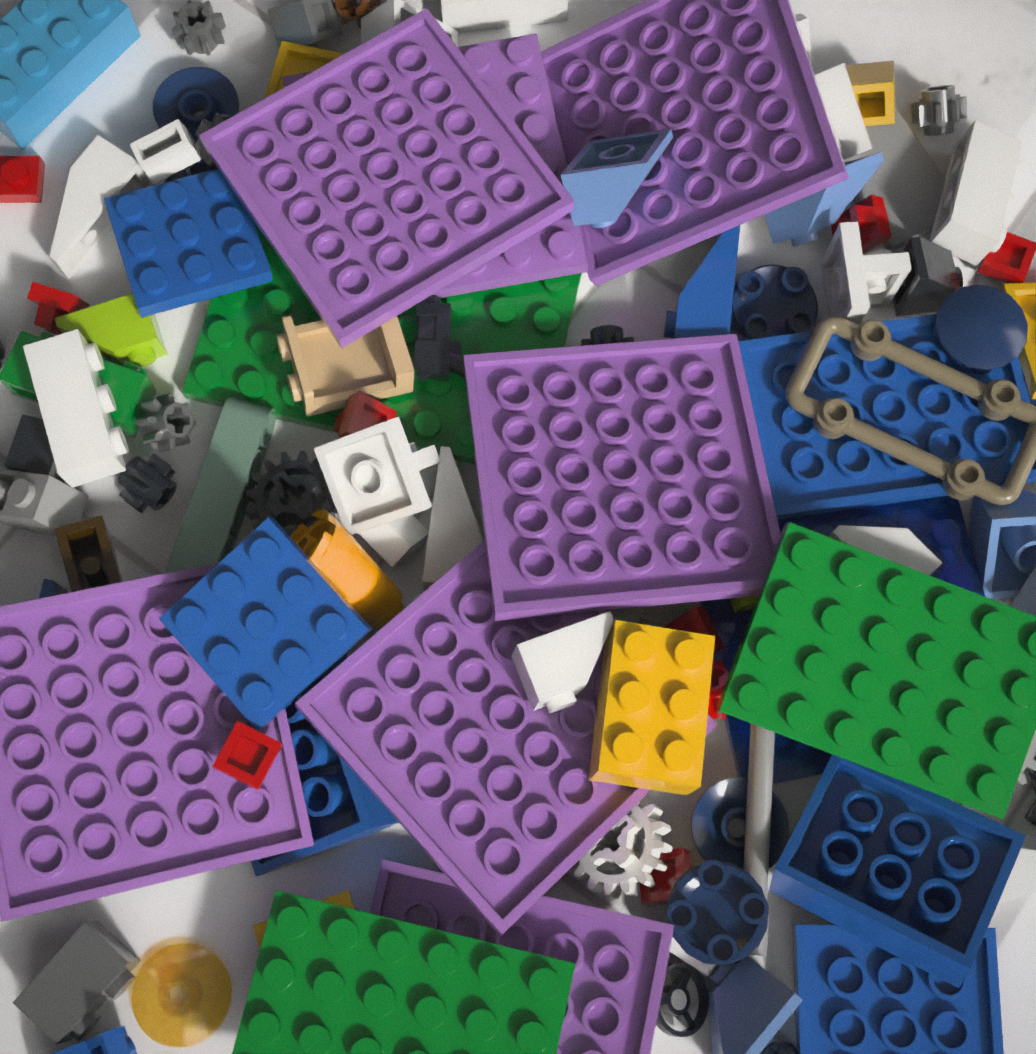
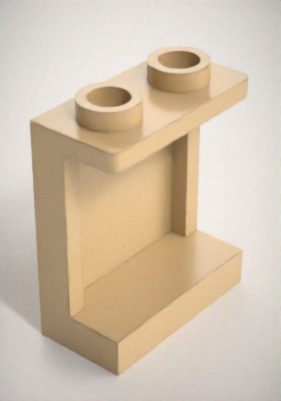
[276,315,414,417]

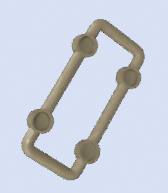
[785,315,1036,505]

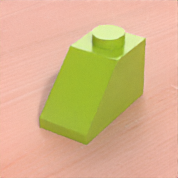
[55,293,168,367]

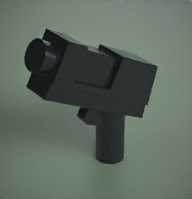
[414,295,465,382]

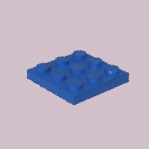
[104,169,273,318]
[159,517,372,731]

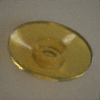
[131,943,232,1047]

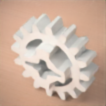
[573,796,673,899]

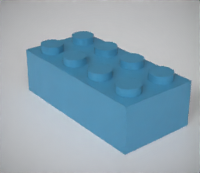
[0,0,141,150]

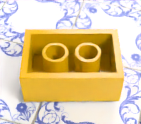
[588,620,715,795]

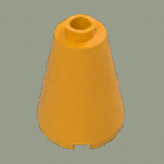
[290,509,404,630]

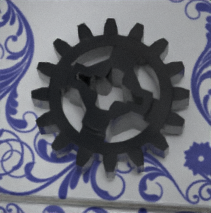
[245,451,339,536]

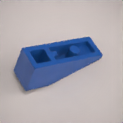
[663,225,740,339]

